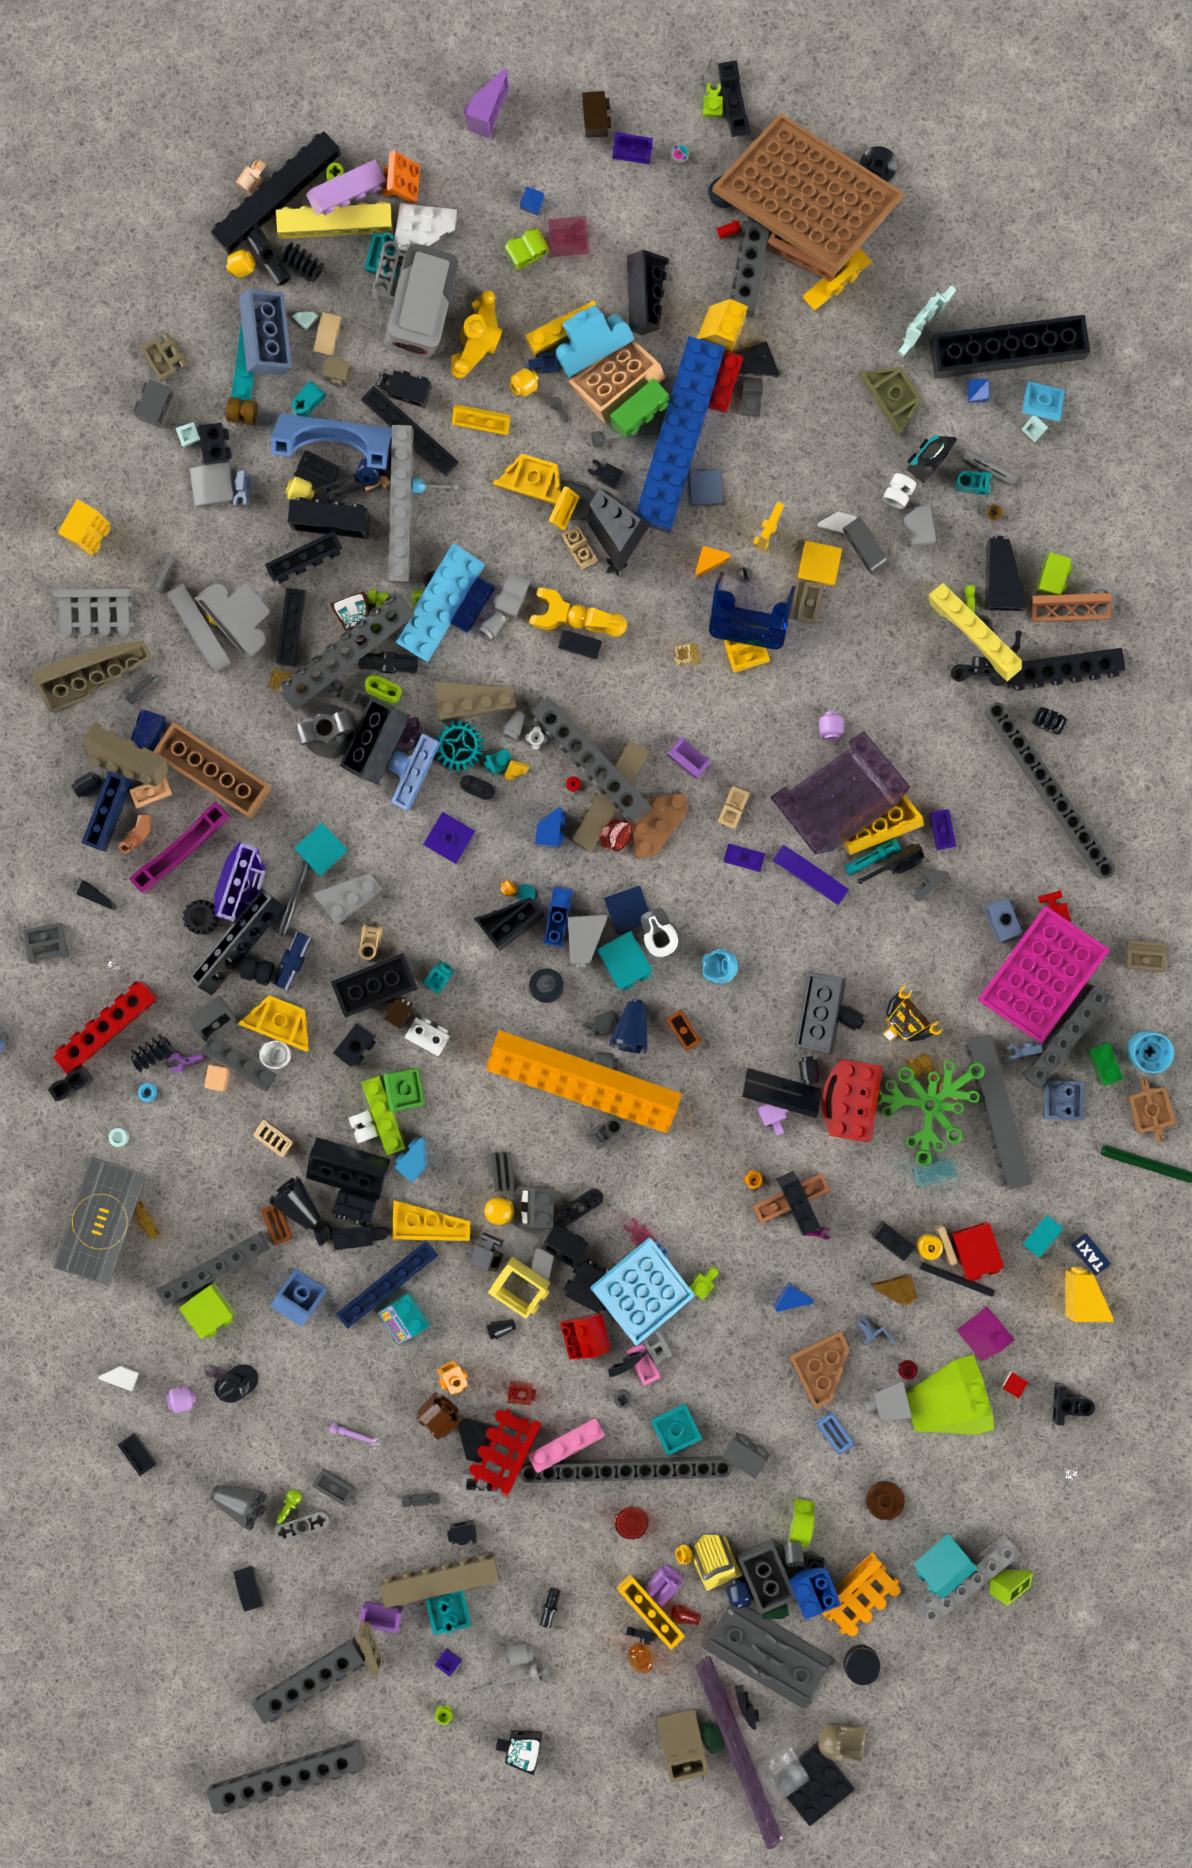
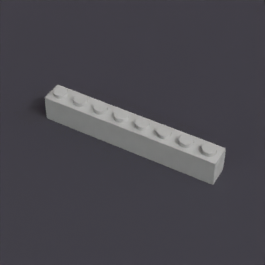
[389,425,413,584]

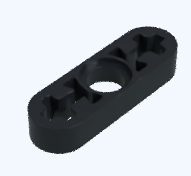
[554,1188,603,1227]

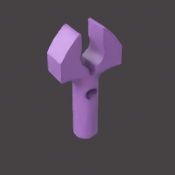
[167,1052,205,1072]

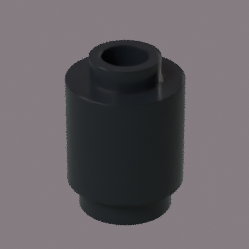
[71,771,102,798]
[838,1005,865,1031]
[798,1056,820,1085]

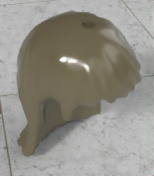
[818,1723,867,1762]

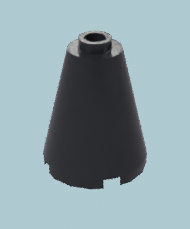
[268,1176,321,1230]

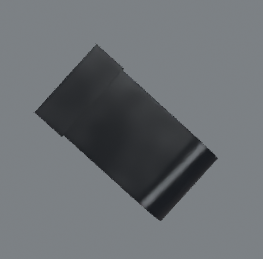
[1052,1383,1095,1426]

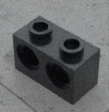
[199,423,232,465]

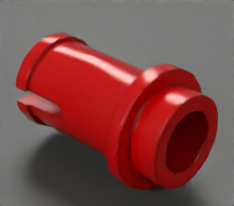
[716,220,742,240]

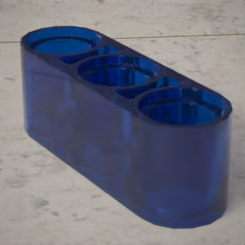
[450,576,495,633]

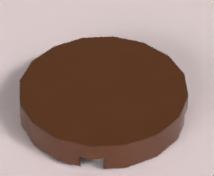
[866,1481,905,1520]

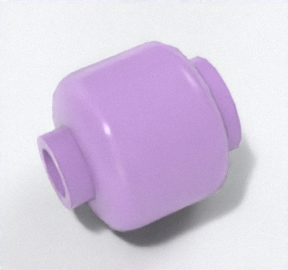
[819,711,844,741]
[166,1386,196,1413]

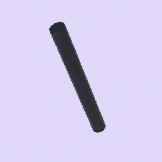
[920,1262,995,1297]

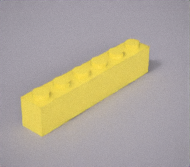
[276,202,393,239]

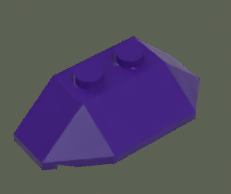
[214,842,266,921]

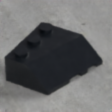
[588,488,651,572]

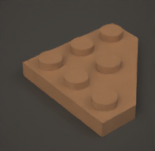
[628,793,688,858]
[789,1330,850,1409]

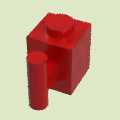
[1038,890,1071,922]

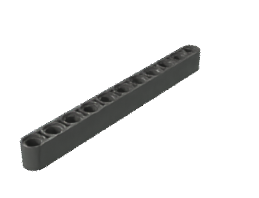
[986,702,1115,879]
[520,1456,732,1483]

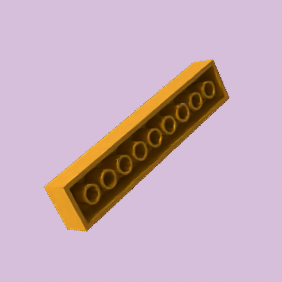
[485,1030,682,1133]

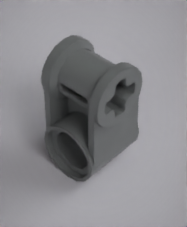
[586,1117,623,1150]
[783,1542,805,1570]

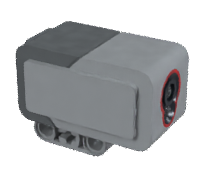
[372,241,458,359]

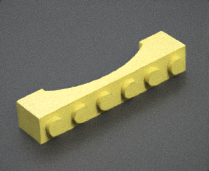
[929,583,1022,681]

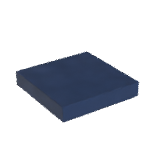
[604,885,649,934]

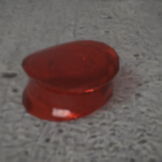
[600,819,632,852]
[614,1506,649,1540]

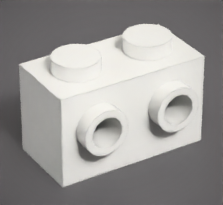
[405,1016,450,1056]

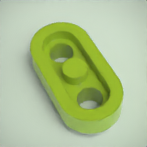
[365,675,402,703]

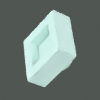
[1021,416,1048,442]
[176,422,201,448]

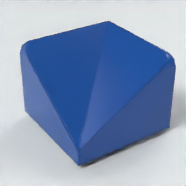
[520,186,545,216]
[968,379,989,402]

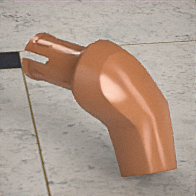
[119,814,151,854]

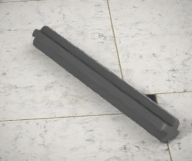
[277,858,310,936]

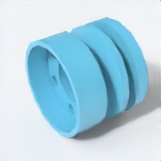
[1126,1030,1174,1073]

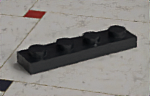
[276,588,306,667]

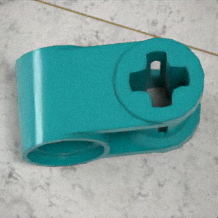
[292,381,327,417]
[953,471,992,495]

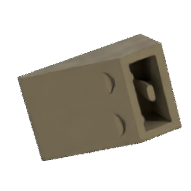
[657,1708,709,1783]

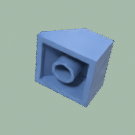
[270,1268,328,1327]

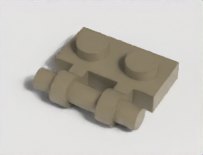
[140,333,188,382]

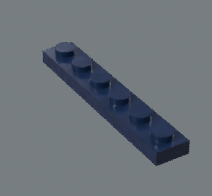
[336,1240,438,1329]

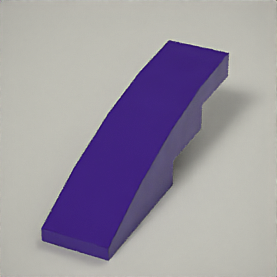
[773,845,849,906]

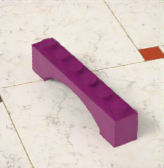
[128,801,232,894]

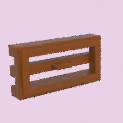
[261,1205,293,1246]

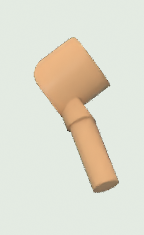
[365,475,391,492]

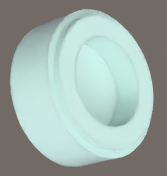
[109,1127,129,1147]

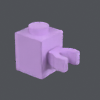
[757,1104,788,1135]

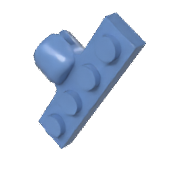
[387,733,441,811]

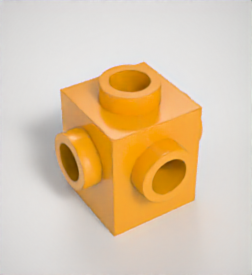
[437,1360,468,1395]

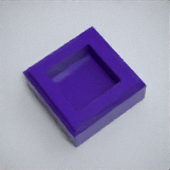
[434,1648,462,1677]

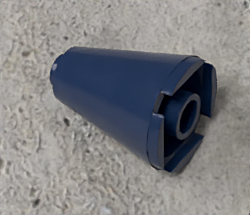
[609,999,648,1054]

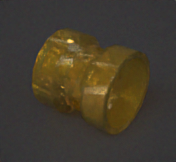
[907,1052,933,1078]

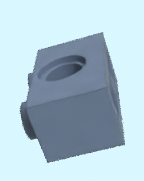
[984,898,1023,942]

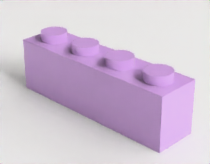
[306,160,386,216]

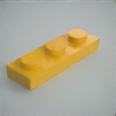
[452,404,511,436]

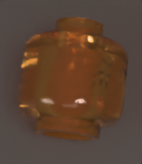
[627,1642,655,1674]

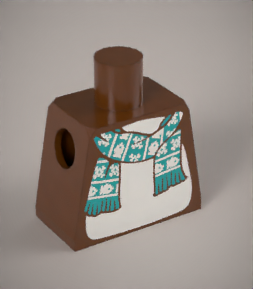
[330,591,370,641]

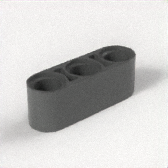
[843,517,888,574]

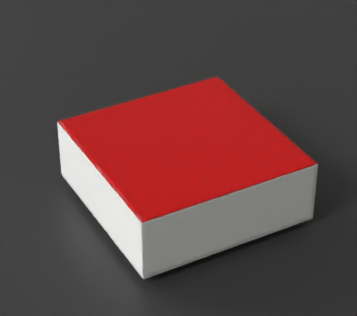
[1001,1371,1028,1398]

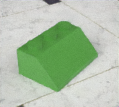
[610,378,669,438]

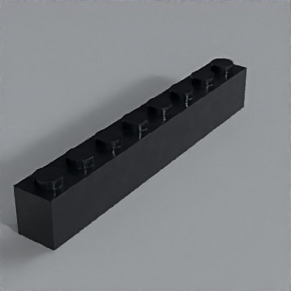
[211,131,341,255]

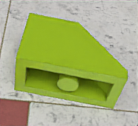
[989,1569,1033,1606]

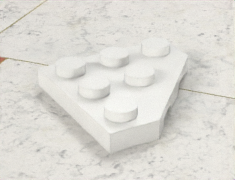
[393,204,457,254]

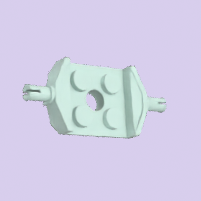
[897,285,956,357]

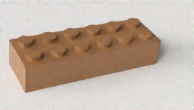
[153,722,273,819]

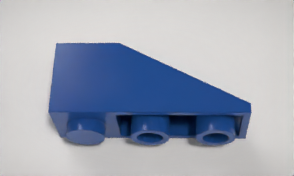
[544,885,573,947]

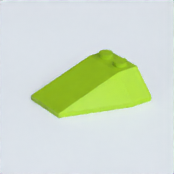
[906,1355,994,1435]

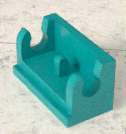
[1022,1215,1064,1258]

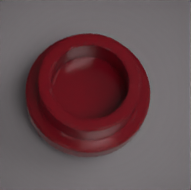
[898,1360,918,1380]

